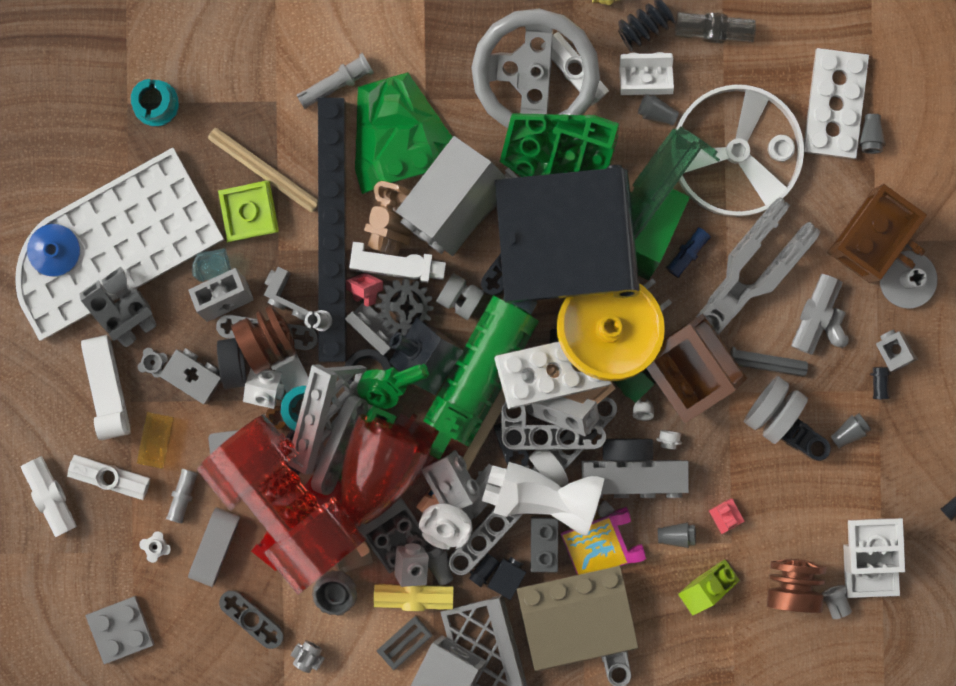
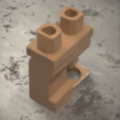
[364,181,412,256]

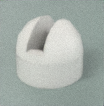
[633,399,654,421]

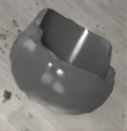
[312,570,357,616]

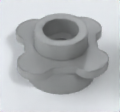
[138,348,168,377]

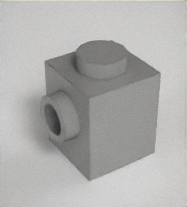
[394,543,429,587]

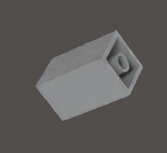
[396,136,507,256]

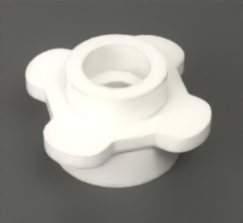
[140,531,171,563]

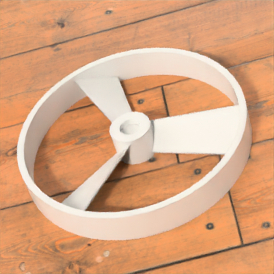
[671,85,804,217]

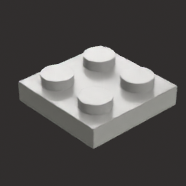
[85,596,155,664]

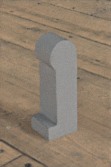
[525,397,599,436]

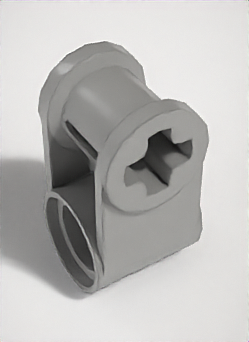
[601,651,631,686]

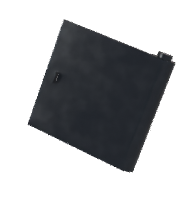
[495,165,640,303]

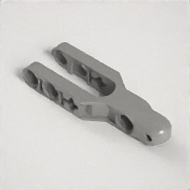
[696,197,820,335]

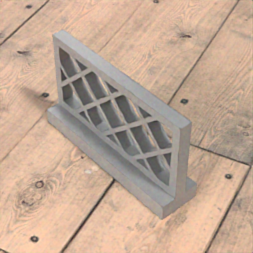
[287,365,367,475]
[441,595,528,686]

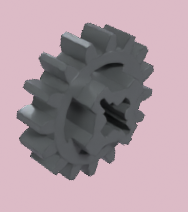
[375,278,433,336]

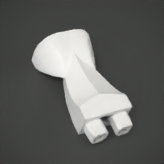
[482,462,605,536]

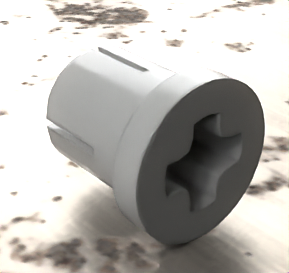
[821,585,852,619]

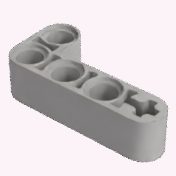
[502,402,606,450]

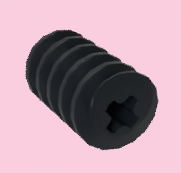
[618,0,676,52]

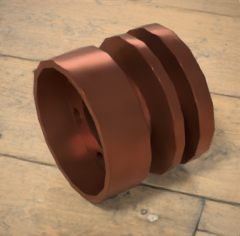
[231,305,297,374]
[767,559,827,613]

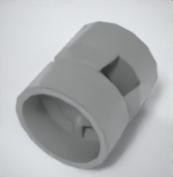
[436,273,485,320]

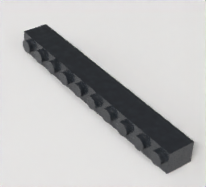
[318,98,347,362]

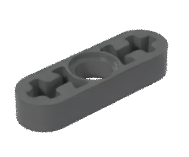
[219,590,284,649]

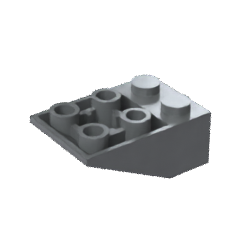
[343,475,432,574]

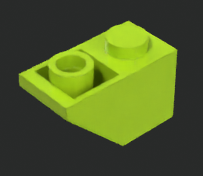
[678,559,740,615]

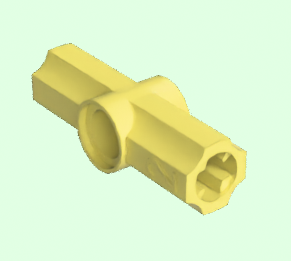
[374,584,454,611]

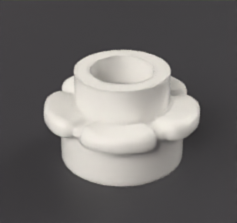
[656,430,682,449]

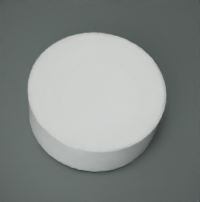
[768,135,795,162]

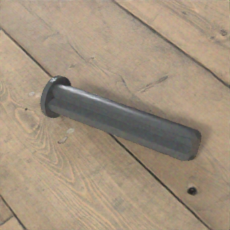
[730,346,808,377]

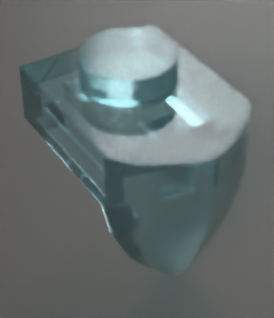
[192,248,232,282]

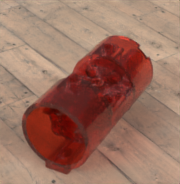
[197,414,366,595]

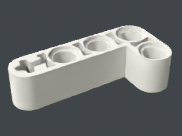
[81,334,131,441]

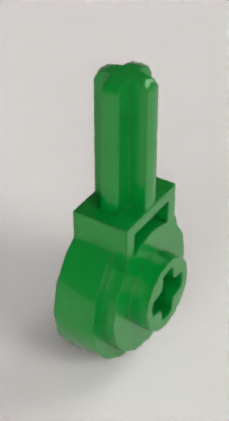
[357,364,429,409]

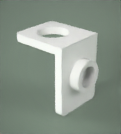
[271,354,309,393]

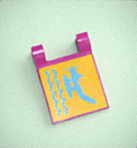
[561,506,646,575]

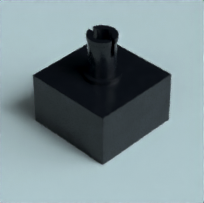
[389,318,464,395]

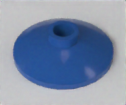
[27,224,80,277]

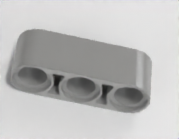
[188,507,241,588]

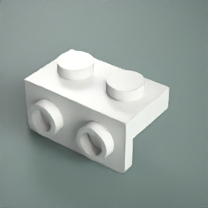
[619,52,674,95]

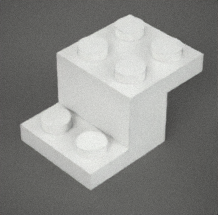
[843,518,905,598]

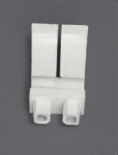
[349,242,446,283]

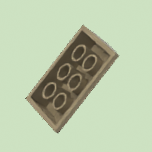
[517,566,638,672]

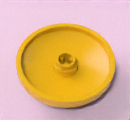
[557,283,665,381]

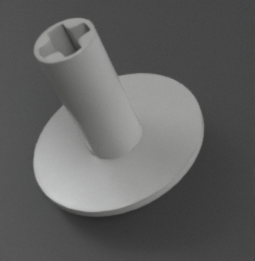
[880,251,937,308]

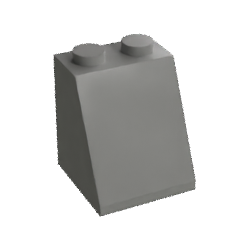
[411,635,487,686]

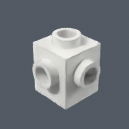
[243,368,285,409]

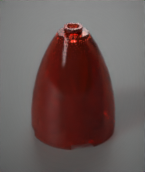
[341,414,432,527]

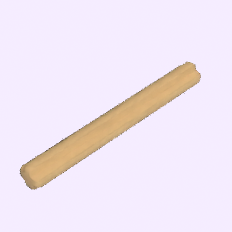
[208,128,318,212]

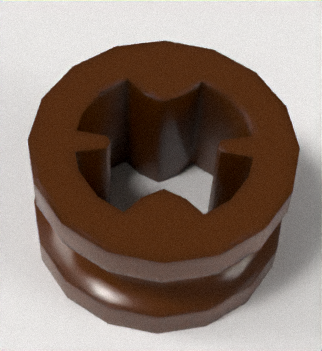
[265,406,287,429]

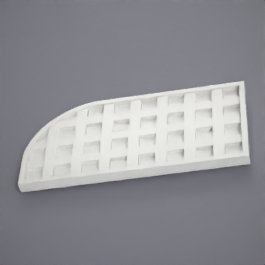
[16,148,225,341]

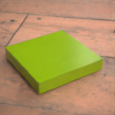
[218,180,279,242]

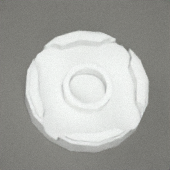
[419,504,472,550]

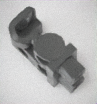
[79,267,157,347]

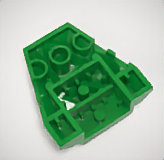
[355,72,453,194]
[499,113,619,177]

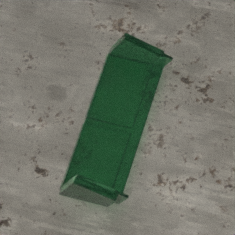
[630,126,720,240]

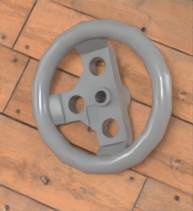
[471,9,600,129]

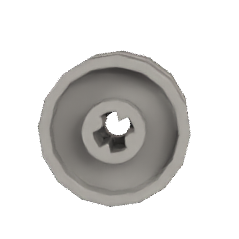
[744,376,808,444]

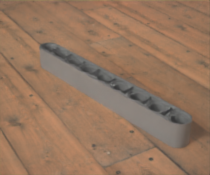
[449,397,617,575]

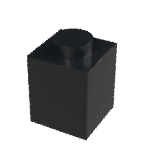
[488,556,526,600]

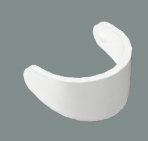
[529,450,568,487]

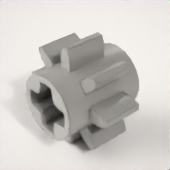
[290,640,325,673]

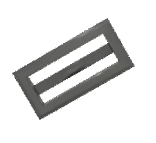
[376,615,433,671]

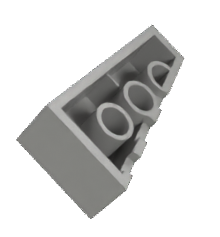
[581,460,689,498]

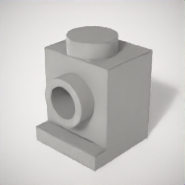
[876,329,918,372]

